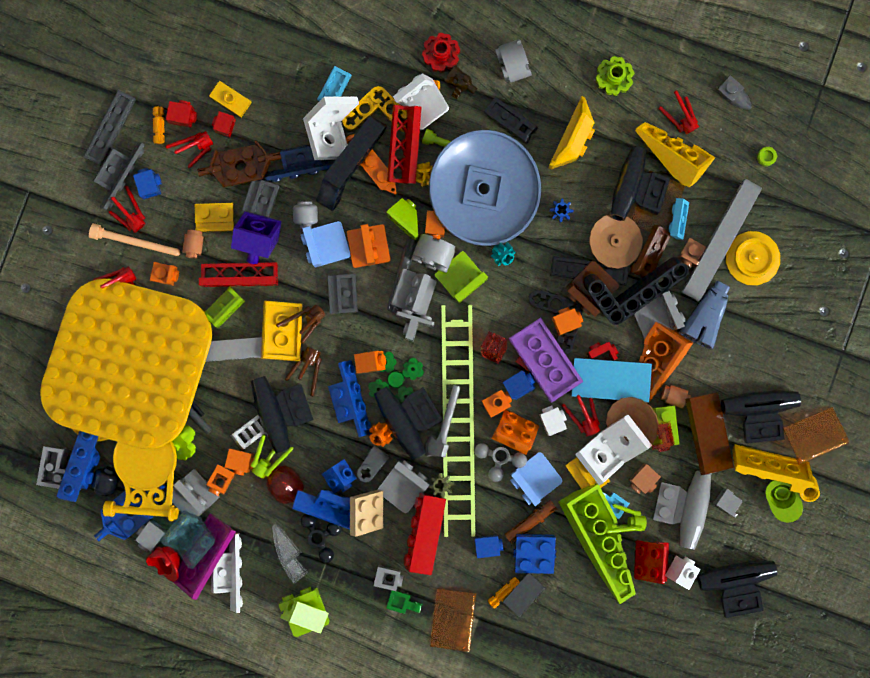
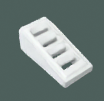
[231,415,265,451]

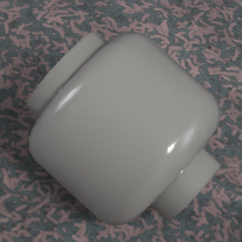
[293,201,318,229]

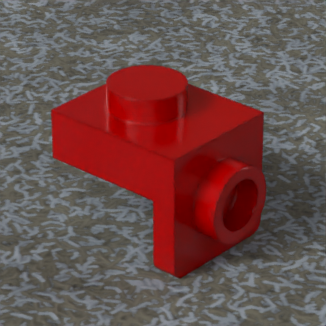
[587,342,618,361]

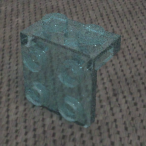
[160,511,215,569]

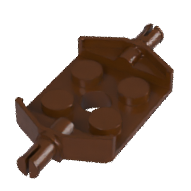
[197,141,282,187]

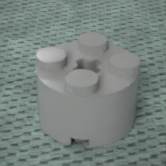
[495,39,532,83]
[411,234,456,273]

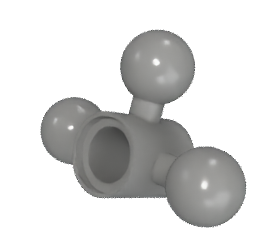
[474,443,527,482]

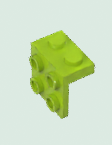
[278,586,330,637]

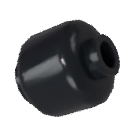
[91,466,120,496]

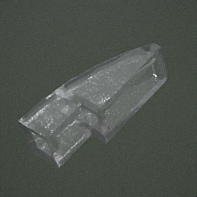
[272,523,307,584]

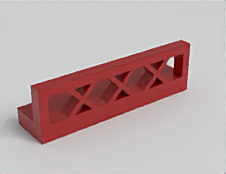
[387,105,422,184]
[199,262,278,287]

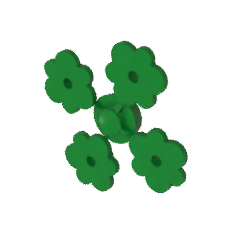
[368,352,424,404]

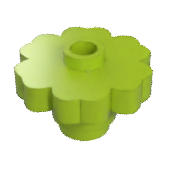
[595,56,634,96]
[172,425,196,461]

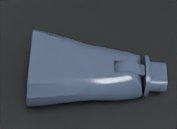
[679,281,730,349]

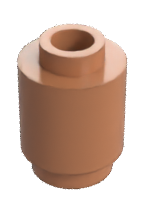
[182,230,204,259]
[660,385,691,408]

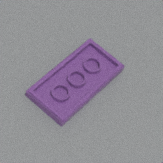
[508,317,583,403]

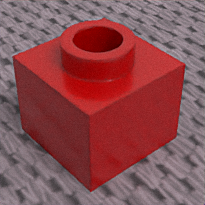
[212,111,236,138]

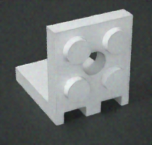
[303,97,359,160]
[575,415,652,485]

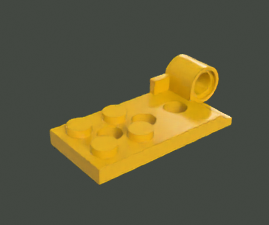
[732,444,820,502]

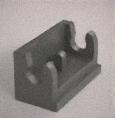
[503,573,546,617]

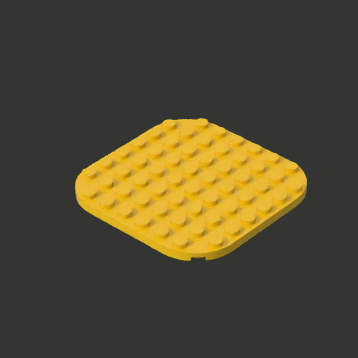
[40,279,212,449]

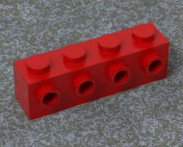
[403,492,446,575]

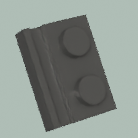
[241,180,280,218]
[328,274,358,314]

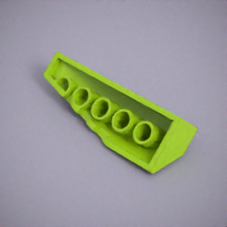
[558,484,636,604]

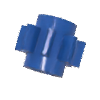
[549,198,574,223]

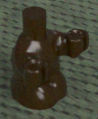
[445,66,478,99]

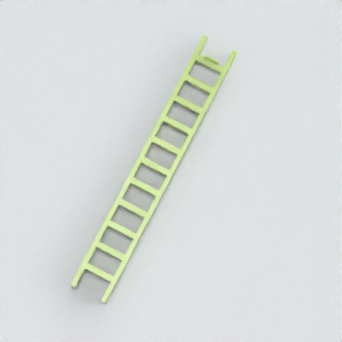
[441,305,475,537]

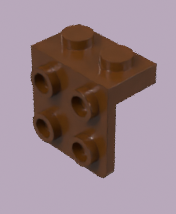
[566,261,619,317]

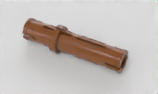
[504,499,558,544]

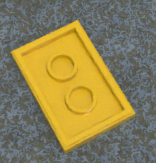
[261,301,302,361]

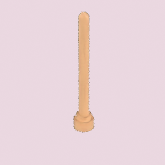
[89,223,181,256]

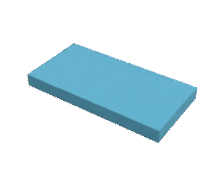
[572,358,652,402]

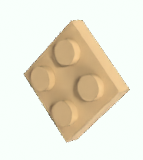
[350,490,383,537]

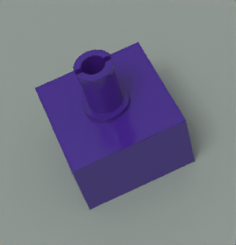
[231,211,282,264]

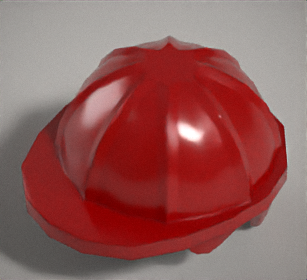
[146,547,180,582]

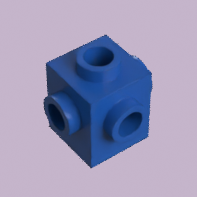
[322,459,357,493]

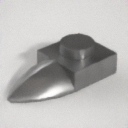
[717,75,752,110]

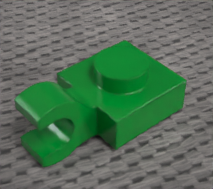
[386,590,422,614]

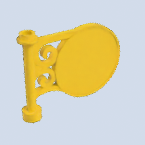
[103,441,179,521]

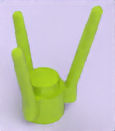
[250,434,293,479]
[606,504,647,533]

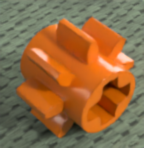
[369,422,393,447]

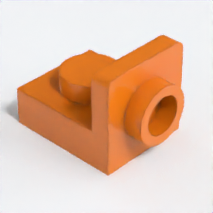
[150,262,179,286]

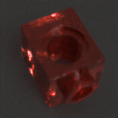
[480,331,507,364]

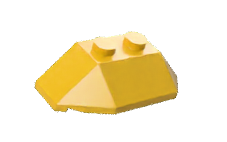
[548,96,595,170]

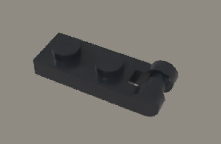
[484,97,538,144]

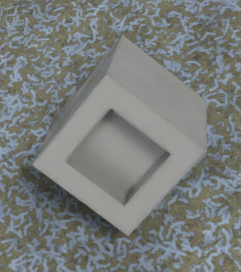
[713,488,742,518]

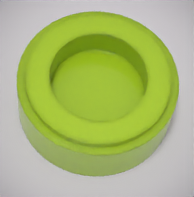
[757,147,777,166]

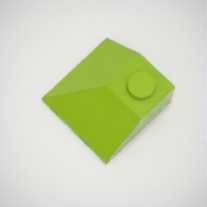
[386,198,419,242]

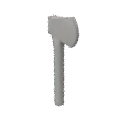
[425,385,461,457]

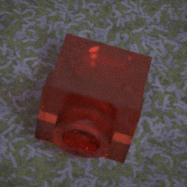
[652,421,675,452]

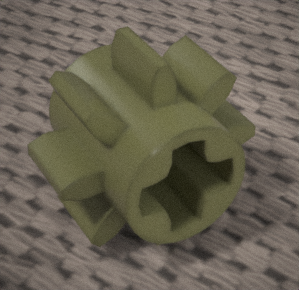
[429,473,454,498]

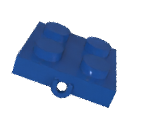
[513,534,557,574]

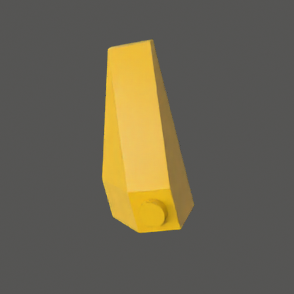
[635,122,715,188]

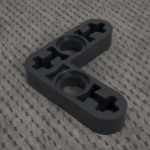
[529,290,583,354]

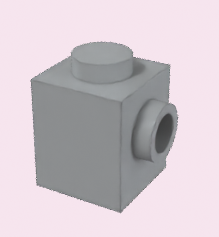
[135,520,168,552]

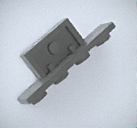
[93,142,145,210]

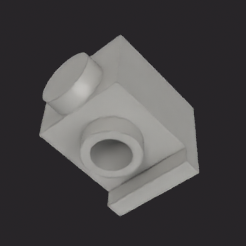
[374,565,404,591]

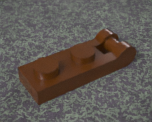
[631,225,671,278]

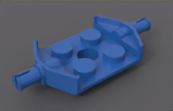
[94,484,166,541]

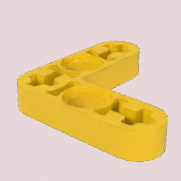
[342,86,407,132]

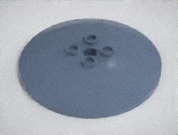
[429,130,541,246]

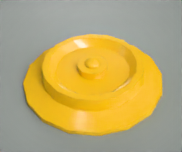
[726,231,780,285]

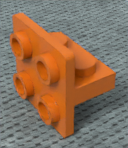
[347,224,390,268]
[491,410,539,455]

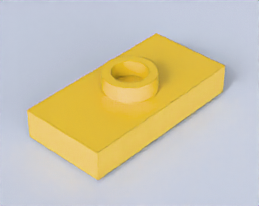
[209,80,252,118]

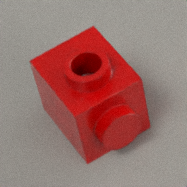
[166,100,197,128]

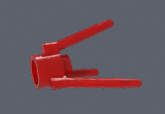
[659,90,699,135]
[165,131,213,168]
[109,186,146,233]
[94,266,137,288]
[562,395,600,437]

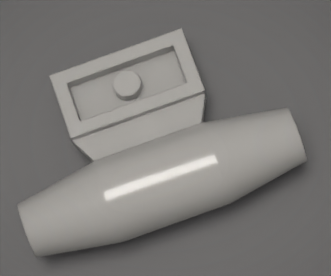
[653,471,711,550]

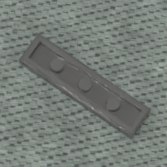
[83,90,136,166]

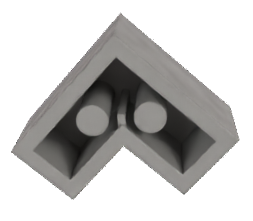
[36,446,81,490]

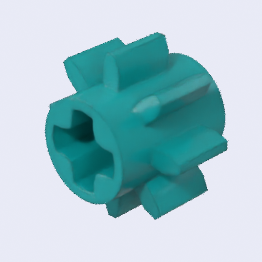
[491,242,516,266]

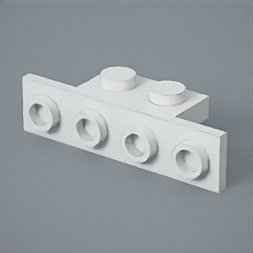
[211,533,242,613]

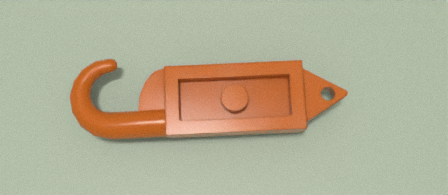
[346,134,397,195]

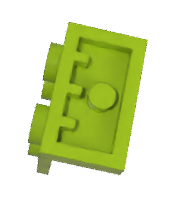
[435,251,488,304]

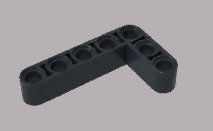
[316,116,387,211]
[583,257,689,325]

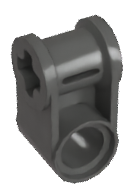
[357,445,390,482]

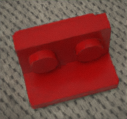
[634,540,669,584]

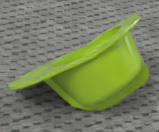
[765,480,803,523]

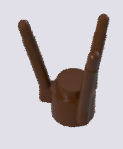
[276,305,325,344]
[285,347,322,397]

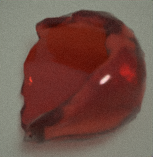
[266,465,304,504]

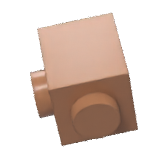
[629,463,661,494]

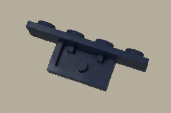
[265,145,335,182]

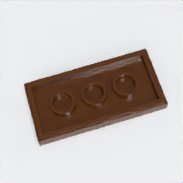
[685,392,734,475]

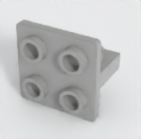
[391,269,437,316]
[396,309,434,342]
[172,469,220,522]

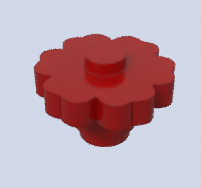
[422,33,460,73]

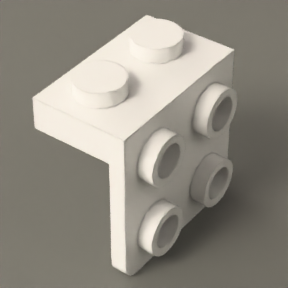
[393,73,449,130]

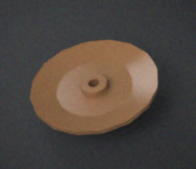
[589,215,643,269]
[606,397,659,444]

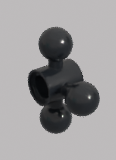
[301,514,342,563]

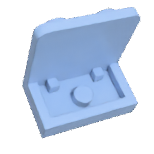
[301,221,351,268]
[510,452,563,506]

